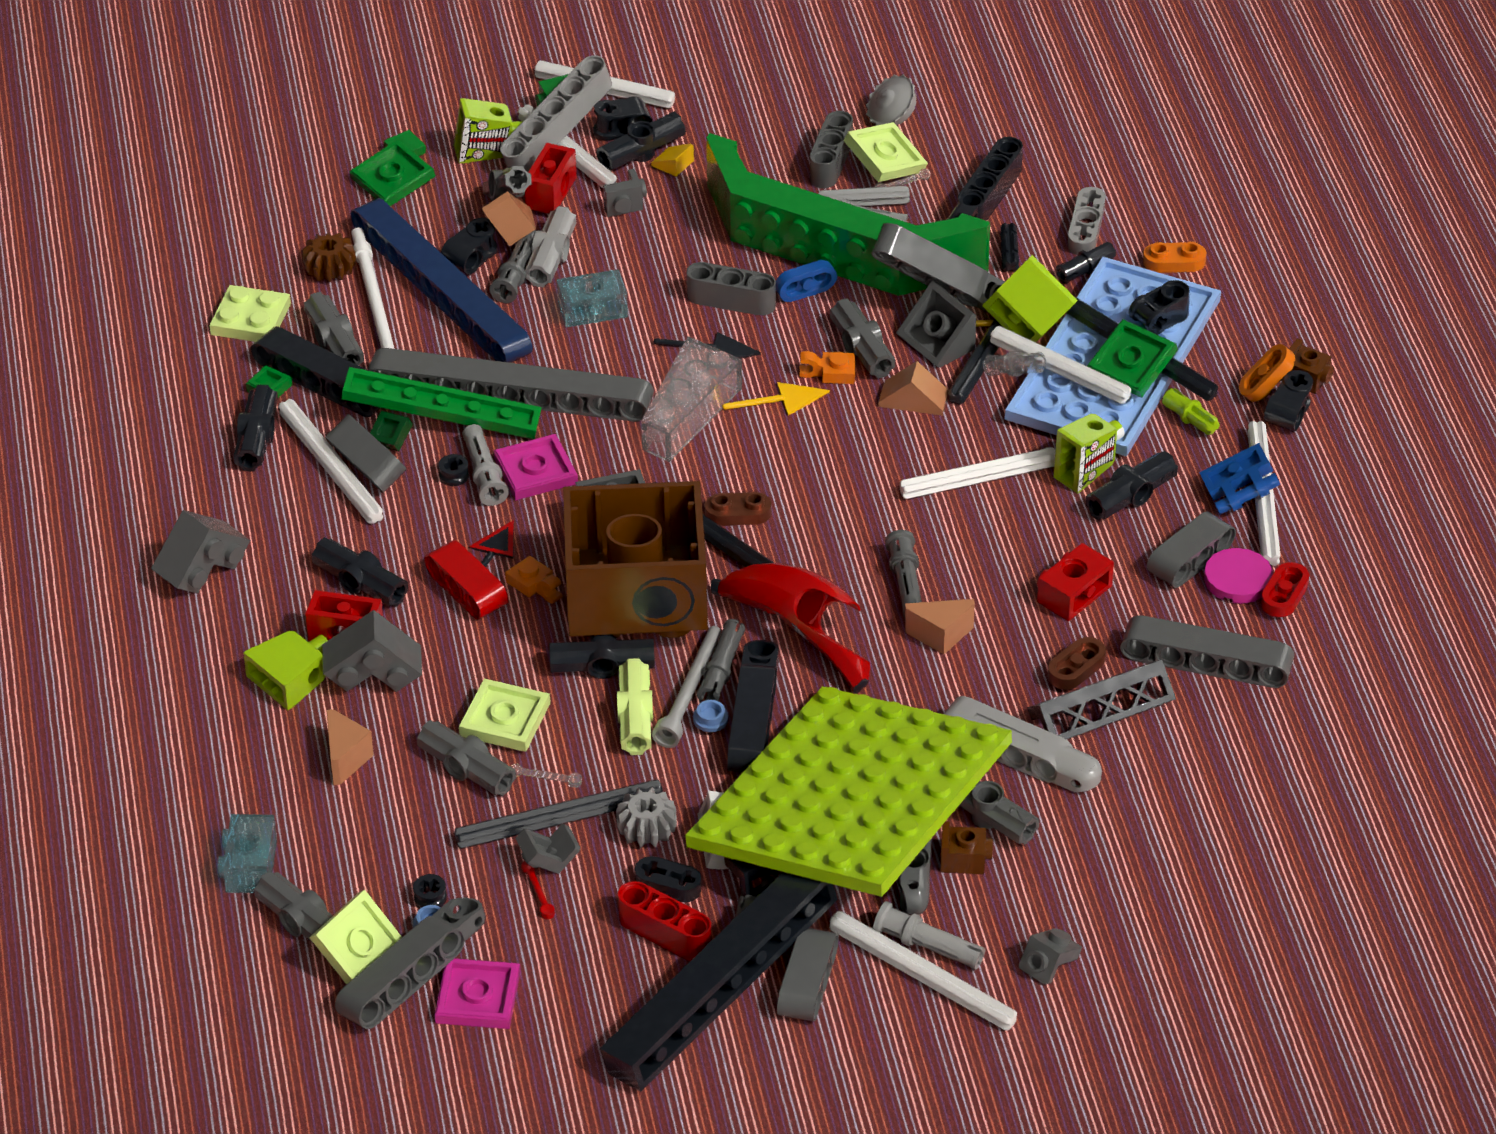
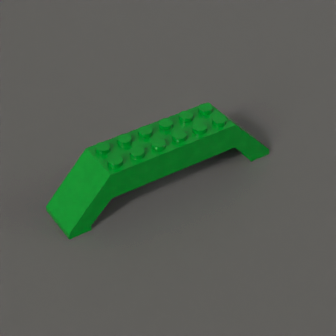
[706,133,990,296]

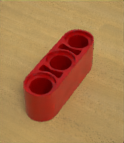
[424,540,509,620]
[618,881,712,961]

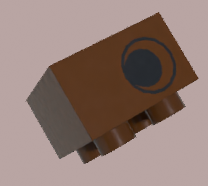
[563,481,708,638]

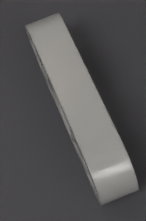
[1068,187,1106,255]

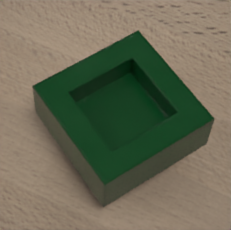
[370,411,413,452]

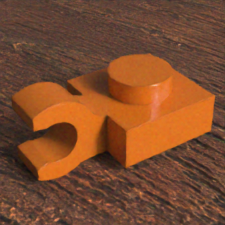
[799,351,855,384]
[505,556,563,604]

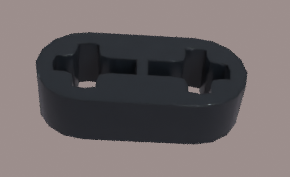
[635,856,702,902]

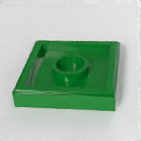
[349,140,436,206]
[1087,319,1178,398]

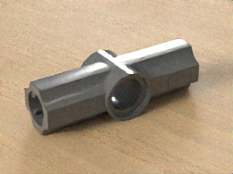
[483,166,532,201]
[304,292,364,366]
[830,298,895,379]
[417,720,516,796]
[959,781,1039,845]
[254,871,333,942]

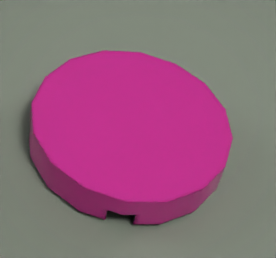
[1204,548,1273,604]

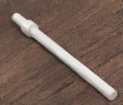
[351,227,395,349]

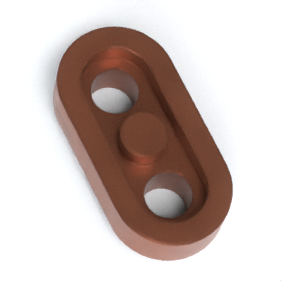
[705,492,772,526]
[1048,637,1106,690]

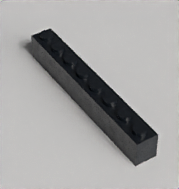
[600,872,838,1092]

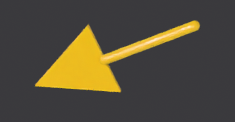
[722,382,830,416]

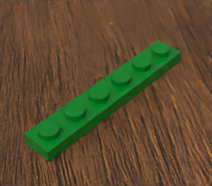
[342,367,542,439]

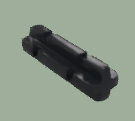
[1000,223,1019,272]

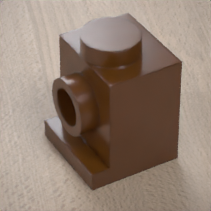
[1280,338,1334,394]
[941,821,993,874]

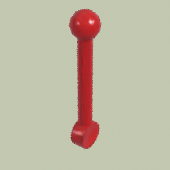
[521,861,555,919]

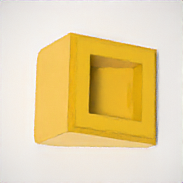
[651,144,694,177]

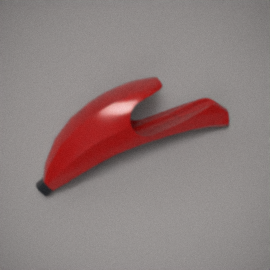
[711,563,870,694]

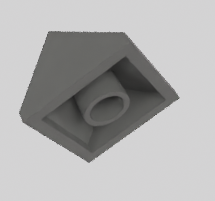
[896,281,976,368]

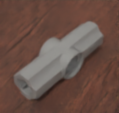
[525,206,576,287]

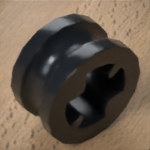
[438,454,469,486]
[413,874,447,909]

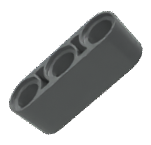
[810,111,853,188]
[686,262,776,316]
[325,414,407,493]
[1147,511,1236,588]
[777,928,839,1022]

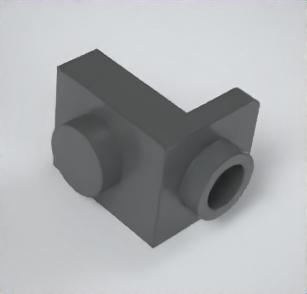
[603,169,647,217]
[515,824,581,874]
[1019,928,1082,985]

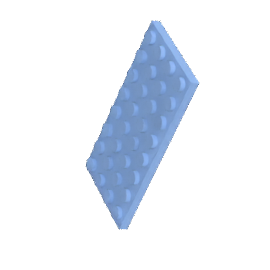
[1005,257,1221,457]

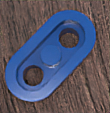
[776,260,837,302]

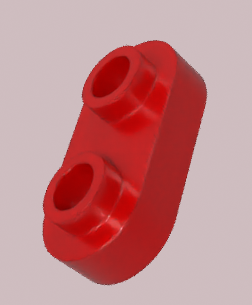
[1261,562,1309,617]

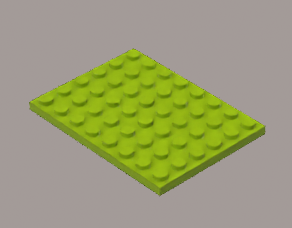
[685,686,1012,897]

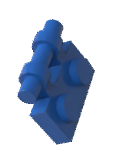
[1199,443,1281,515]

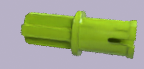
[1162,388,1220,435]

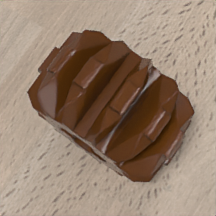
[302,232,356,282]

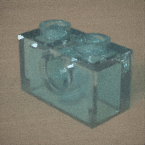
[557,269,628,327]
[218,814,278,893]

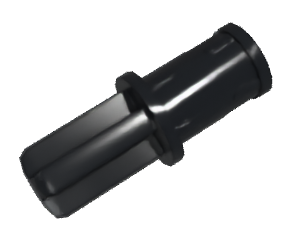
[1056,242,1116,284]

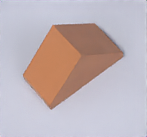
[482,191,535,246]
[879,361,949,416]
[905,599,975,655]
[326,709,374,785]

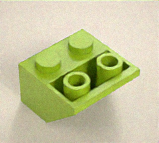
[982,255,1078,342]

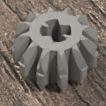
[616,787,677,848]

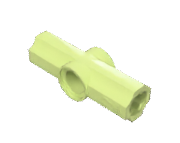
[617,658,653,755]

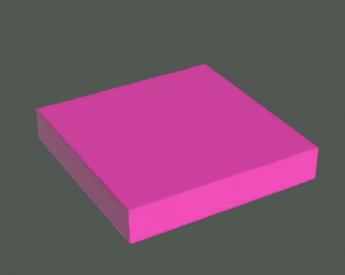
[494,434,578,501]
[435,958,521,1029]

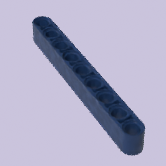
[350,198,533,363]

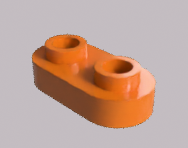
[1143,241,1206,273]
[1239,344,1295,402]

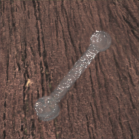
[874,168,931,187]
[510,763,582,788]

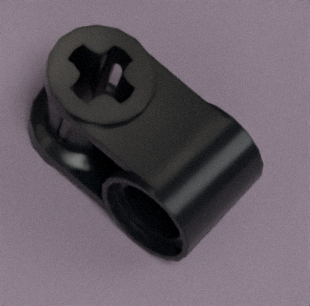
[593,96,653,141]
[441,218,498,275]
[1128,280,1190,335]
[1264,370,1313,432]

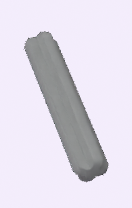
[818,186,910,207]

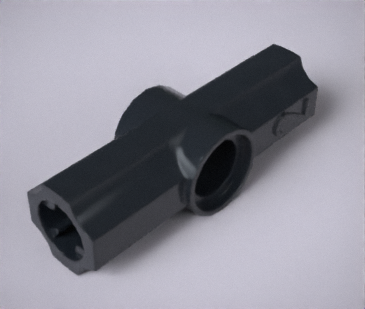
[596,111,686,171]
[234,384,278,471]
[1085,450,1178,521]
[312,537,408,607]
[550,634,655,679]

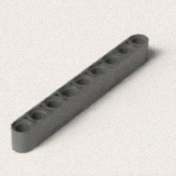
[368,348,654,422]

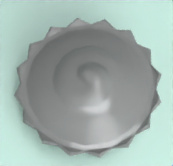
[866,74,917,125]

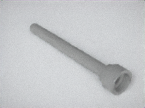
[652,626,721,748]

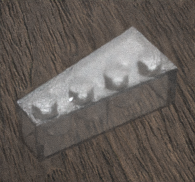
[641,336,742,462]

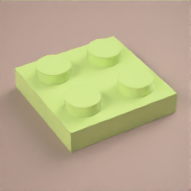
[844,122,928,182]
[209,285,291,342]
[459,678,550,752]
[309,890,402,984]

